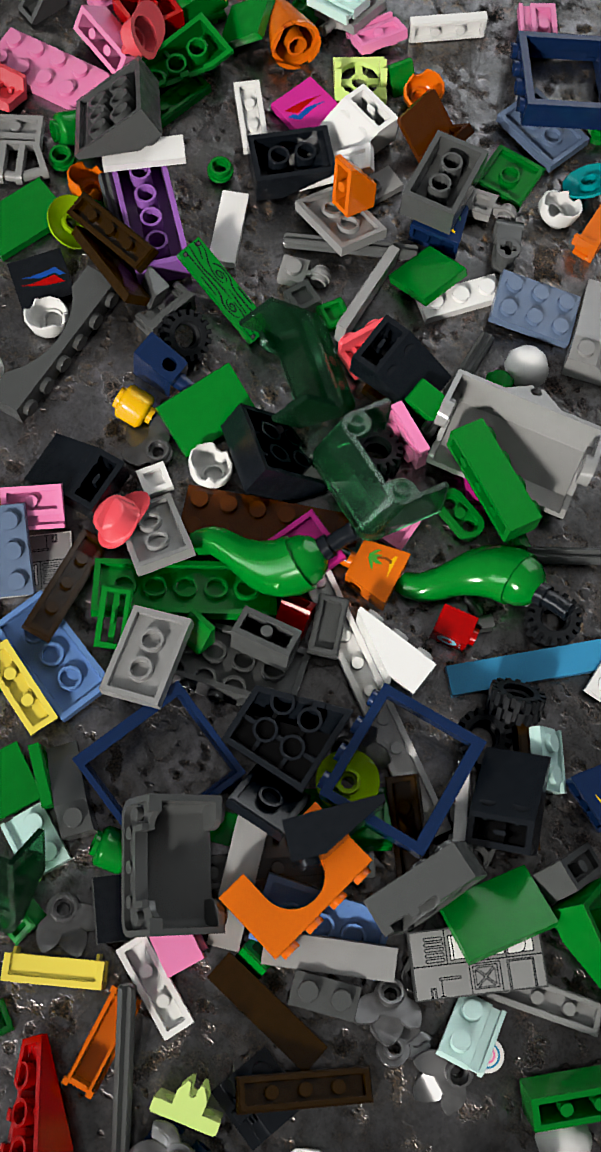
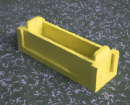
[0,639,58,737]
[0,946,110,990]

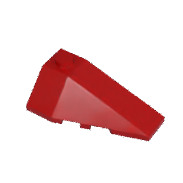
[0,1033,73,1152]

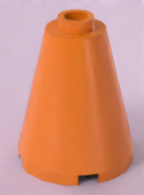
[268,0,321,70]

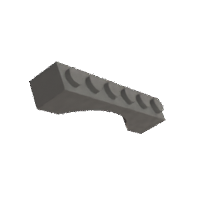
[0,265,119,423]

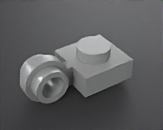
[466,188,517,223]
[277,254,331,288]

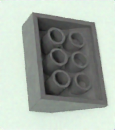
[75,56,162,160]

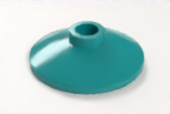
[562,163,601,199]

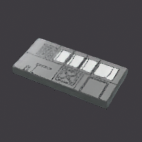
[406,927,549,1003]

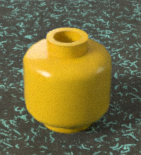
[112,385,156,428]

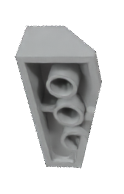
[560,279,601,386]

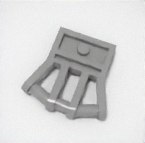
[0,114,50,185]

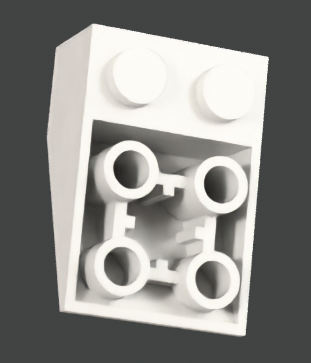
[319,83,398,154]
[355,607,437,698]

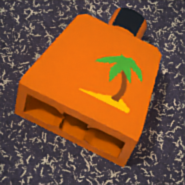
[340,540,411,611]

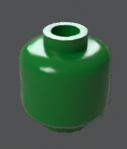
[49,109,76,147]
[88,826,122,874]

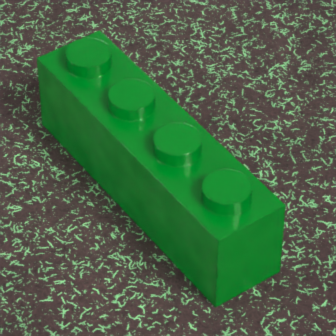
[446,418,542,543]
[519,1065,601,1133]

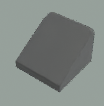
[141,266,170,311]

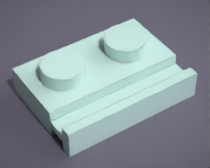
[307,0,370,26]
[529,725,567,795]
[0,802,73,883]
[435,996,507,1078]

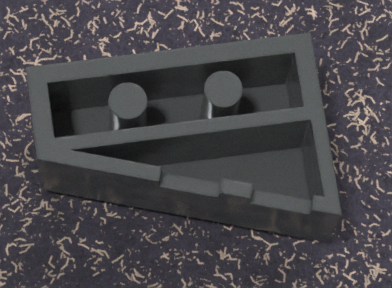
[363,839,488,937]

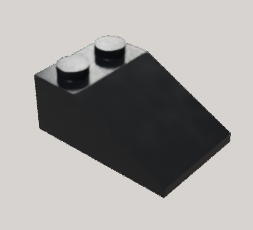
[247,125,335,201]
[282,793,386,871]

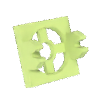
[333,56,388,104]
[149,1073,224,1137]

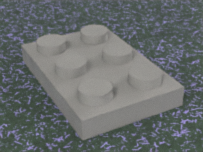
[295,186,387,257]
[125,492,196,577]
[99,605,194,710]

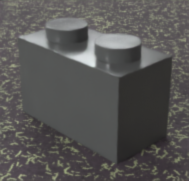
[230,605,302,672]
[287,969,362,1023]

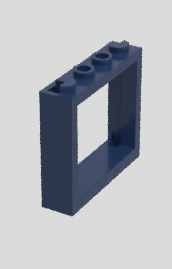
[510,31,601,130]
[72,680,246,826]
[317,683,487,860]

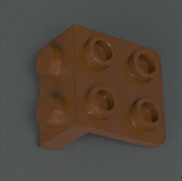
[397,89,474,163]

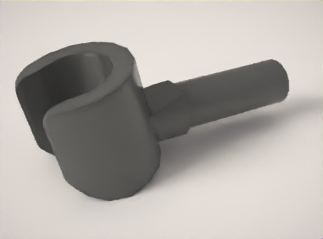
[463,596,495,633]

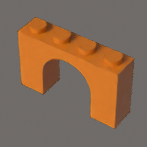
[219,802,372,960]

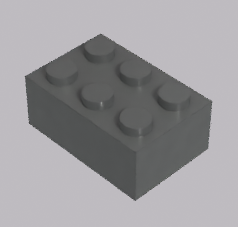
[399,130,489,235]

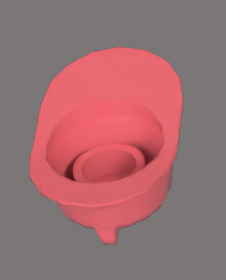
[120,0,165,60]
[93,491,150,549]

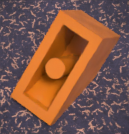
[332,154,377,218]

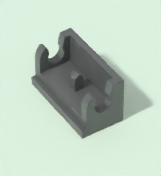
[134,281,196,336]

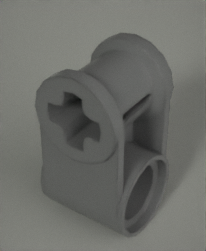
[491,219,524,274]

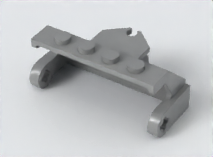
[425,369,601,519]

